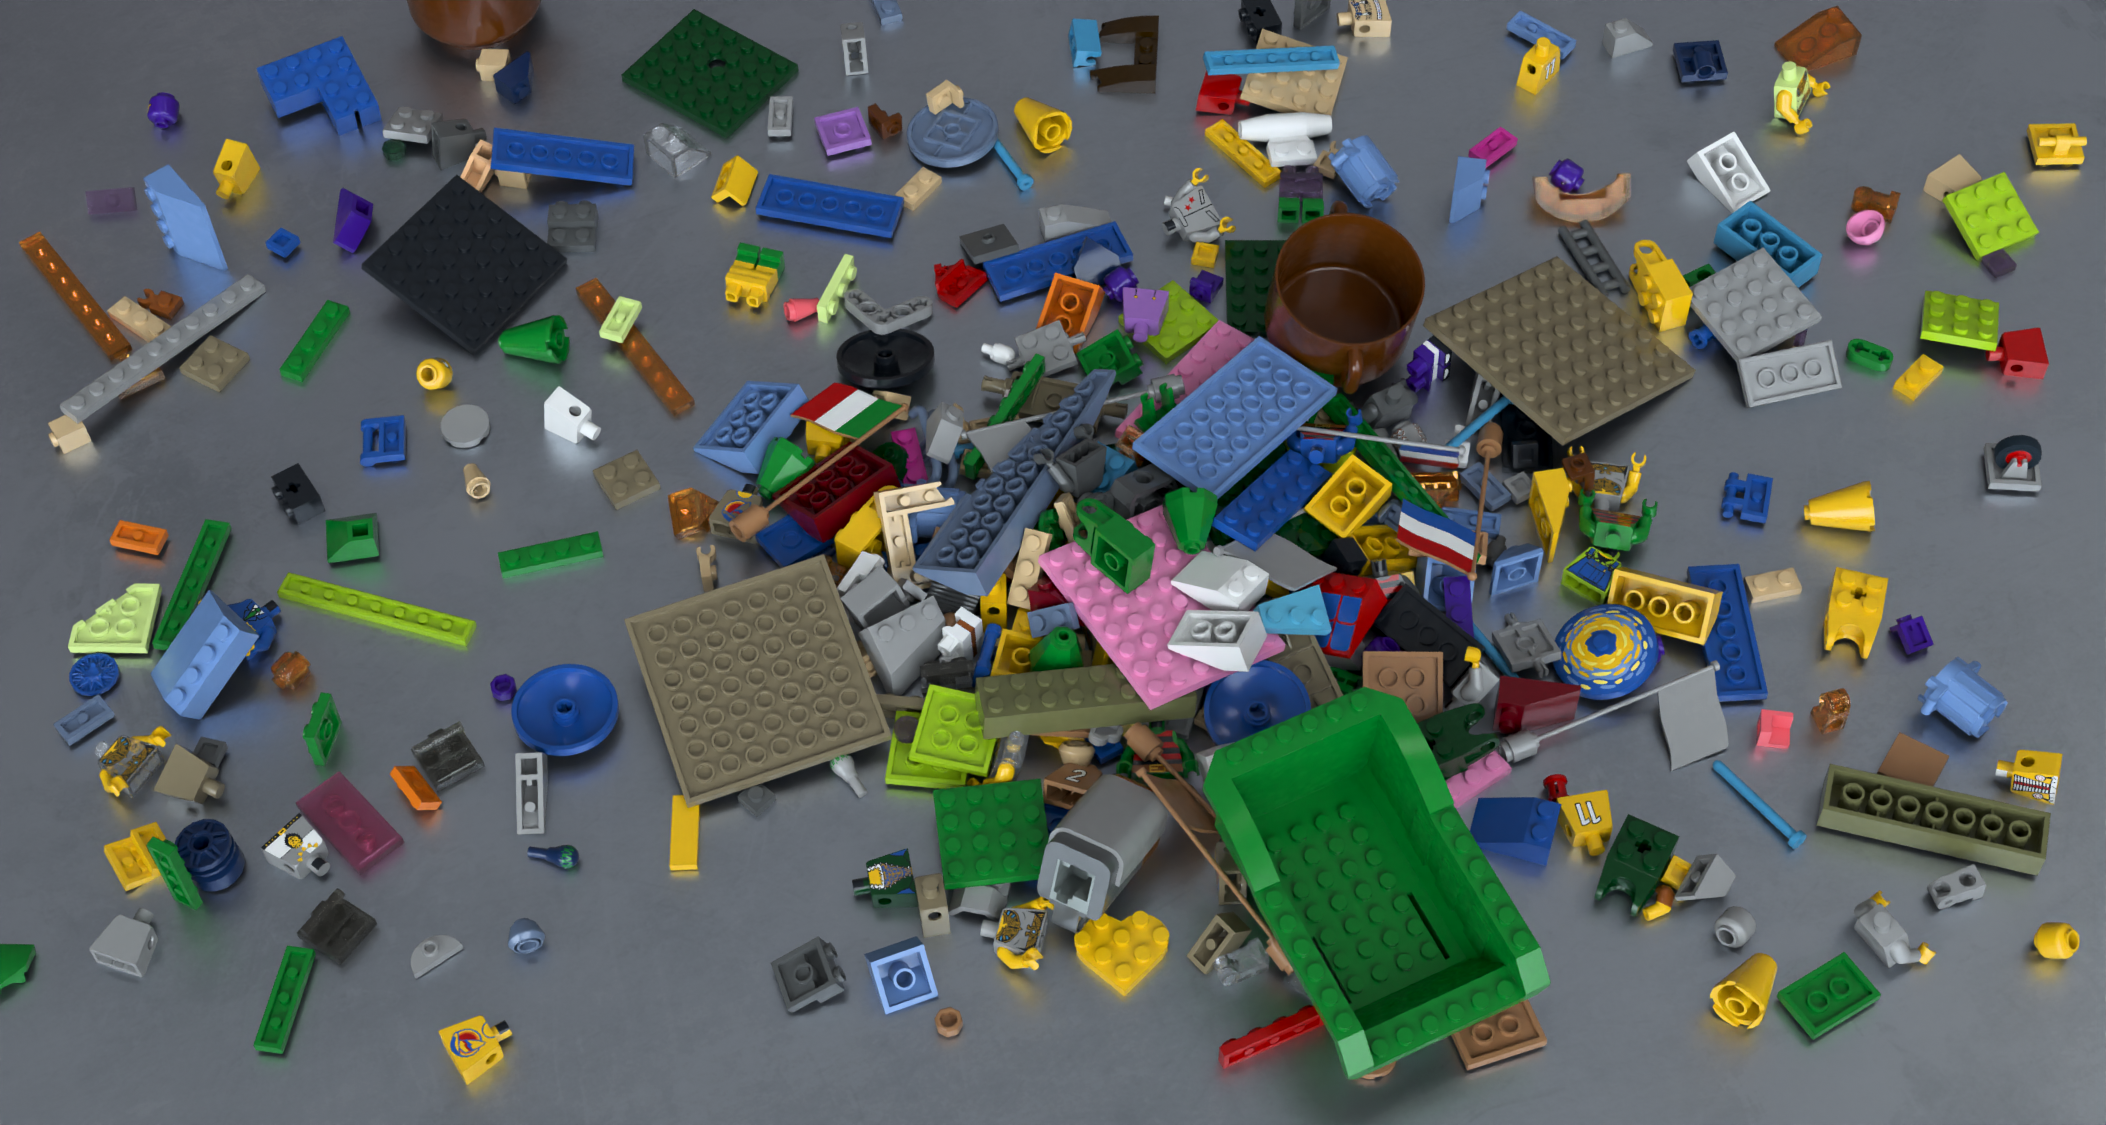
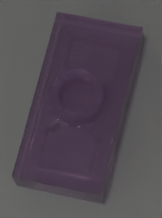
[85,187,137,215]

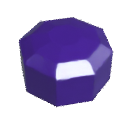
[490,674,517,701]

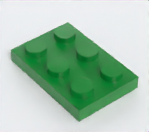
[1777,952,1881,1040]

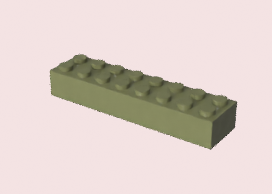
[975,664,1197,739]
[1817,764,2051,876]

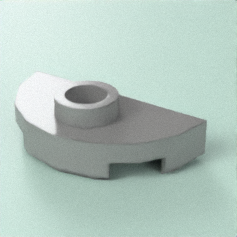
[410,935,463,979]

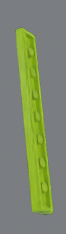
[277,572,477,647]

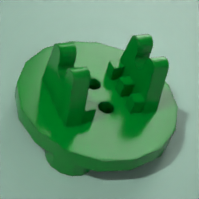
[1033,508,1068,552]

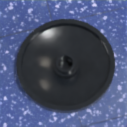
[836,329,935,388]

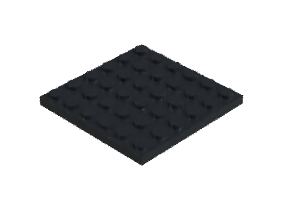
[361,175,567,355]

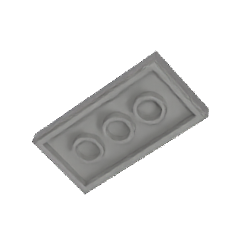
[1736,340,1842,408]

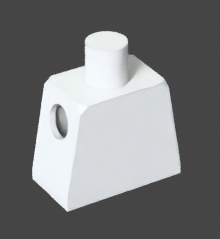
[544,386,601,443]

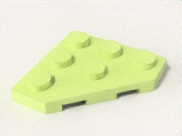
[68,583,162,653]

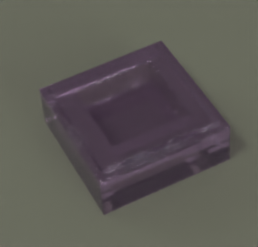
[1981,248,2017,278]

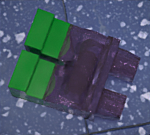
[1277,165,1324,223]

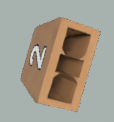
[1043,763,1103,810]

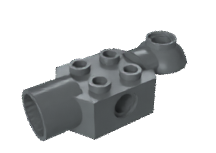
[1076,463,1182,523]

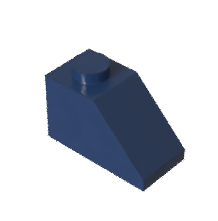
[493,51,534,105]

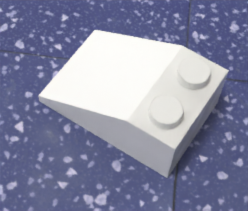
[1687,132,1771,213]
[1171,551,1269,611]
[1167,610,1267,672]

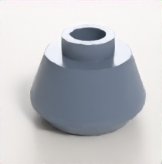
[508,918,546,954]

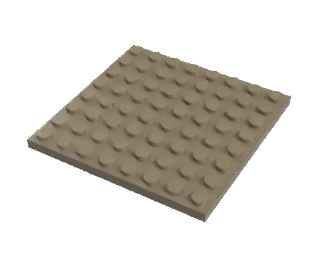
[1423,256,1696,446]
[624,554,892,808]

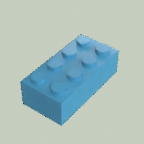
[1714,201,1823,288]

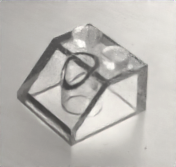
[643,123,711,178]

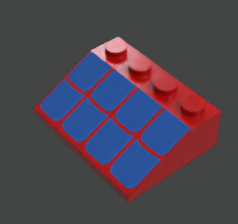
[1289,572,1388,659]

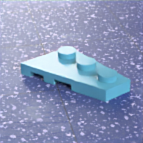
[1253,585,1332,636]

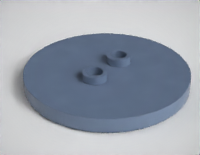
[907,97,999,168]

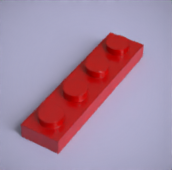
[1218,1005,1324,1069]

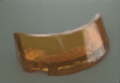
[1532,173,1631,223]

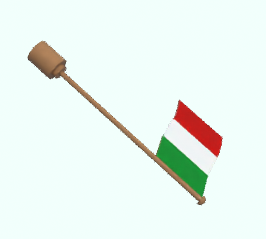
[729,382,909,542]

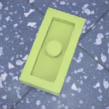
[599,296,642,343]

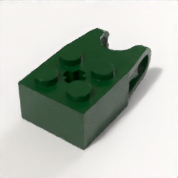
[1417,703,1500,779]
[1594,814,1679,917]

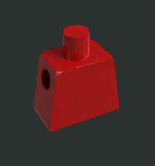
[1196,70,1250,115]
[1985,328,2049,379]

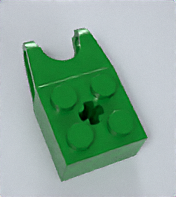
[1073,498,1155,594]

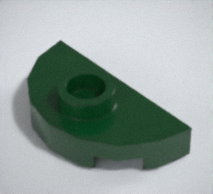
[872,442,909,480]

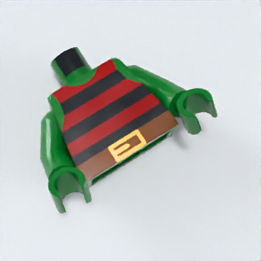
[1577,489,1658,551]
[1116,721,1200,780]

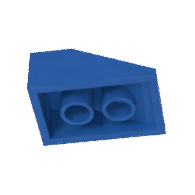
[1470,797,1561,866]

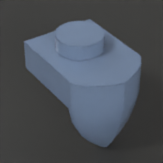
[1378,499,1402,532]

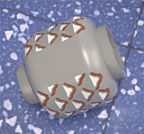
[1390,421,1427,456]

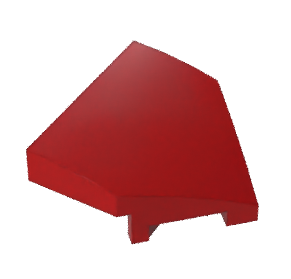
[934,259,988,308]

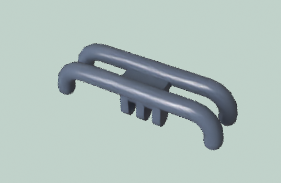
[908,405,959,488]

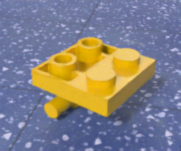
[2026,123,2087,165]

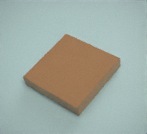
[1877,732,1949,787]

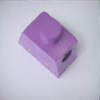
[1123,287,1169,343]

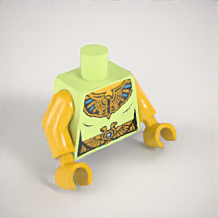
[1774,61,1830,134]

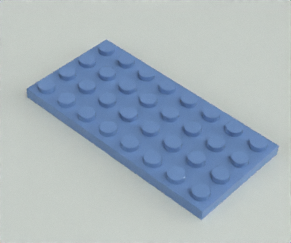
[1132,336,1338,500]

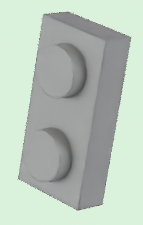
[767,96,793,136]

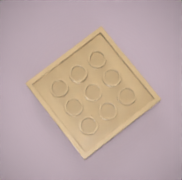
[1240,29,1348,116]

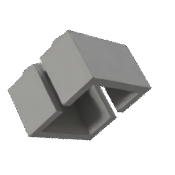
[840,566,911,630]

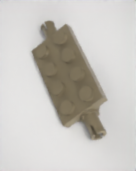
[981,371,1128,434]
[1264,597,1343,709]

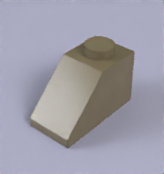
[1186,912,1252,975]

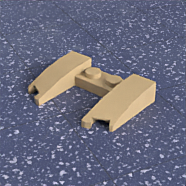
[874,481,955,589]

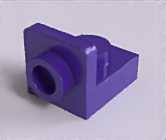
[1189,270,1224,304]
[1889,614,1934,655]

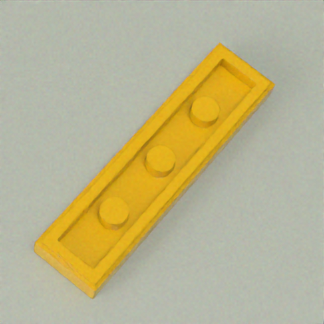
[1205,119,1282,188]

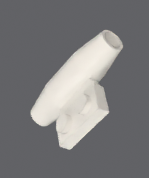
[1238,112,1332,167]

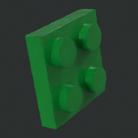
[303,692,342,766]

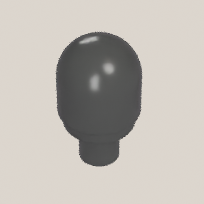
[1486,535,1507,567]

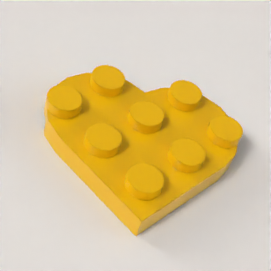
[1074,911,1169,997]

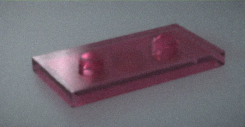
[296,771,404,875]

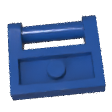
[360,415,406,467]
[971,623,1002,690]

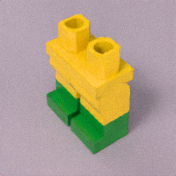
[725,242,785,308]

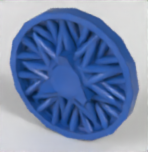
[69,653,119,696]

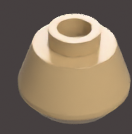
[1059,740,1095,767]

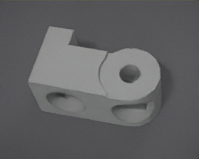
[1927,864,1986,909]

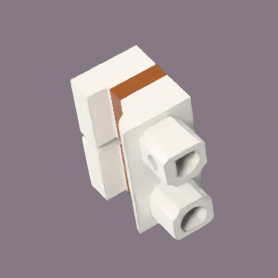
[937,607,984,671]

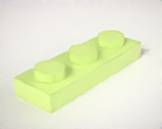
[817,254,857,323]

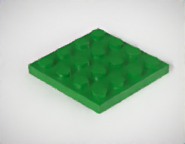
[933,778,1049,890]

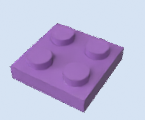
[814,107,872,156]

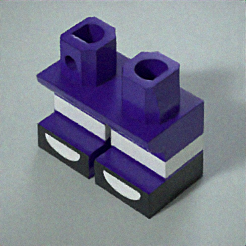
[1406,335,1452,393]

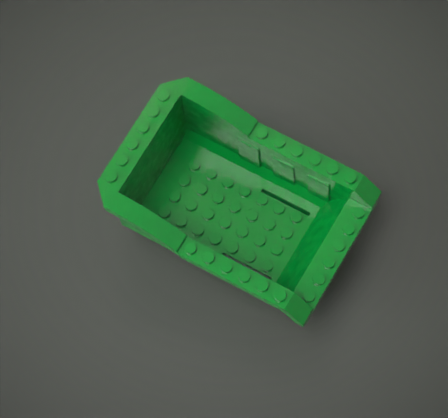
[1202,687,1551,1080]

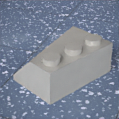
[858,595,946,696]

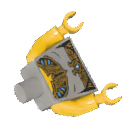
[1567,446,1646,512]
[980,896,1054,970]

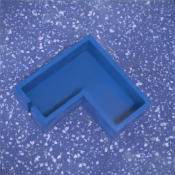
[256,36,382,136]

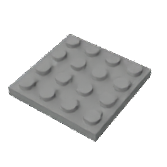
[1689,248,1822,361]

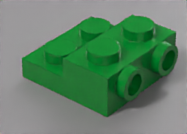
[1076,329,1144,385]

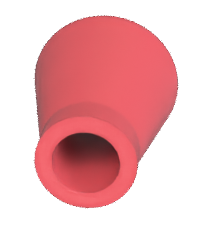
[783,298,819,322]

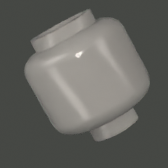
[1714,906,1756,948]

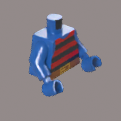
[1287,408,1363,464]

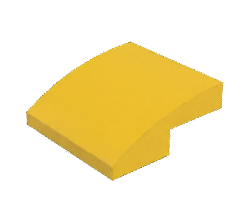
[104,822,166,891]

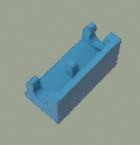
[1068,19,1102,67]

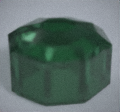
[382,139,406,161]

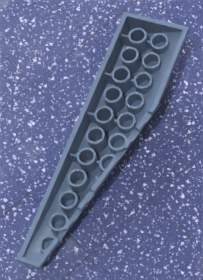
[912,369,1117,596]

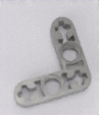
[844,289,932,335]

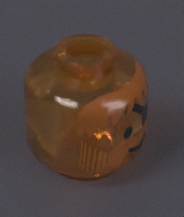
[271,651,311,690]

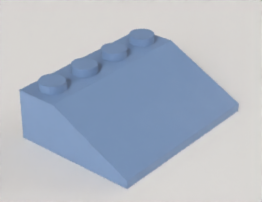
[143,164,228,271]
[693,381,809,474]
[150,590,260,720]

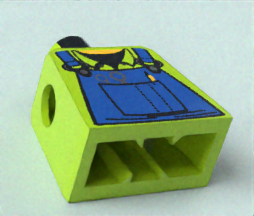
[1561,547,1622,605]

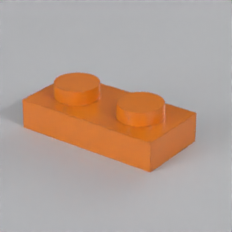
[109,520,169,555]
[390,766,442,810]

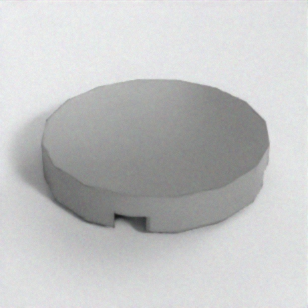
[440,404,491,448]

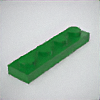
[279,300,350,382]
[498,531,604,578]
[146,837,203,911]
[253,946,316,1054]

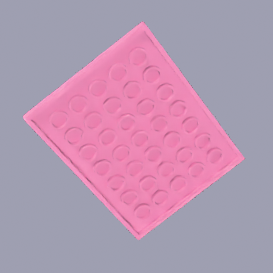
[1038,505,1285,710]

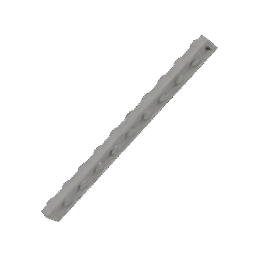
[60,274,266,424]

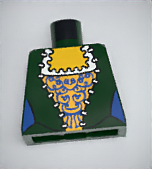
[852,848,918,908]

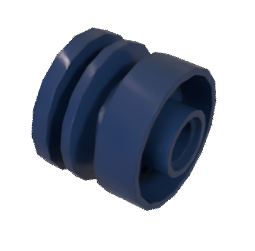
[175,819,245,892]

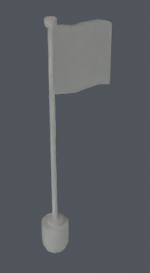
[961,374,1185,474]
[1213,467,1374,591]
[1498,660,1728,772]

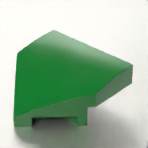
[0,944,36,994]

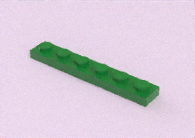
[963,354,1045,480]
[152,519,232,650]

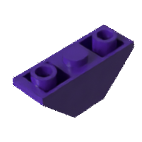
[333,188,374,253]

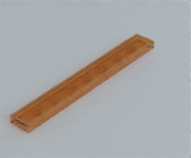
[19,231,133,361]
[576,278,695,416]

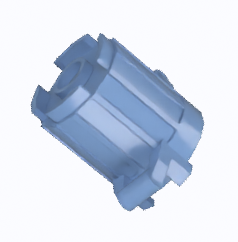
[1328,135,1400,208]
[904,479,966,544]
[1918,657,2008,738]

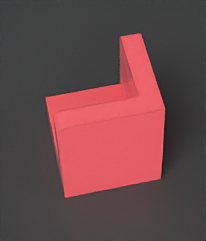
[1756,709,1793,749]

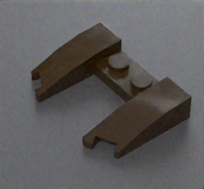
[1090,15,1159,93]

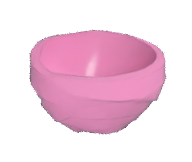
[1846,210,1885,245]

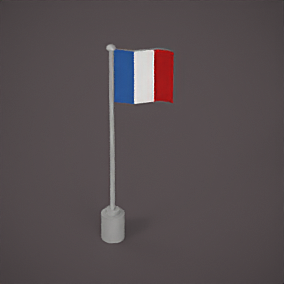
[1297,426,1466,469]

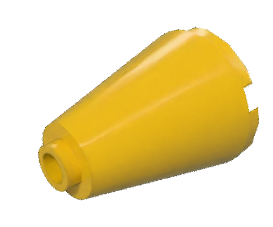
[1014,97,1072,153]
[1803,481,1875,532]
[1710,953,1778,1029]

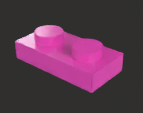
[1468,126,1518,169]

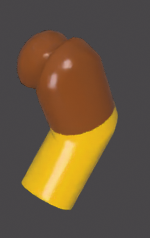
[1642,885,1675,921]

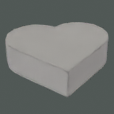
[1088,725,1123,746]

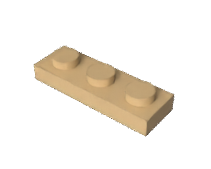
[107,296,172,342]
[1007,528,1053,610]

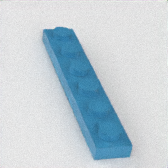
[1203,46,1340,75]

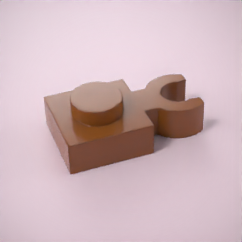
[137,289,184,320]

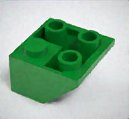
[326,513,379,563]

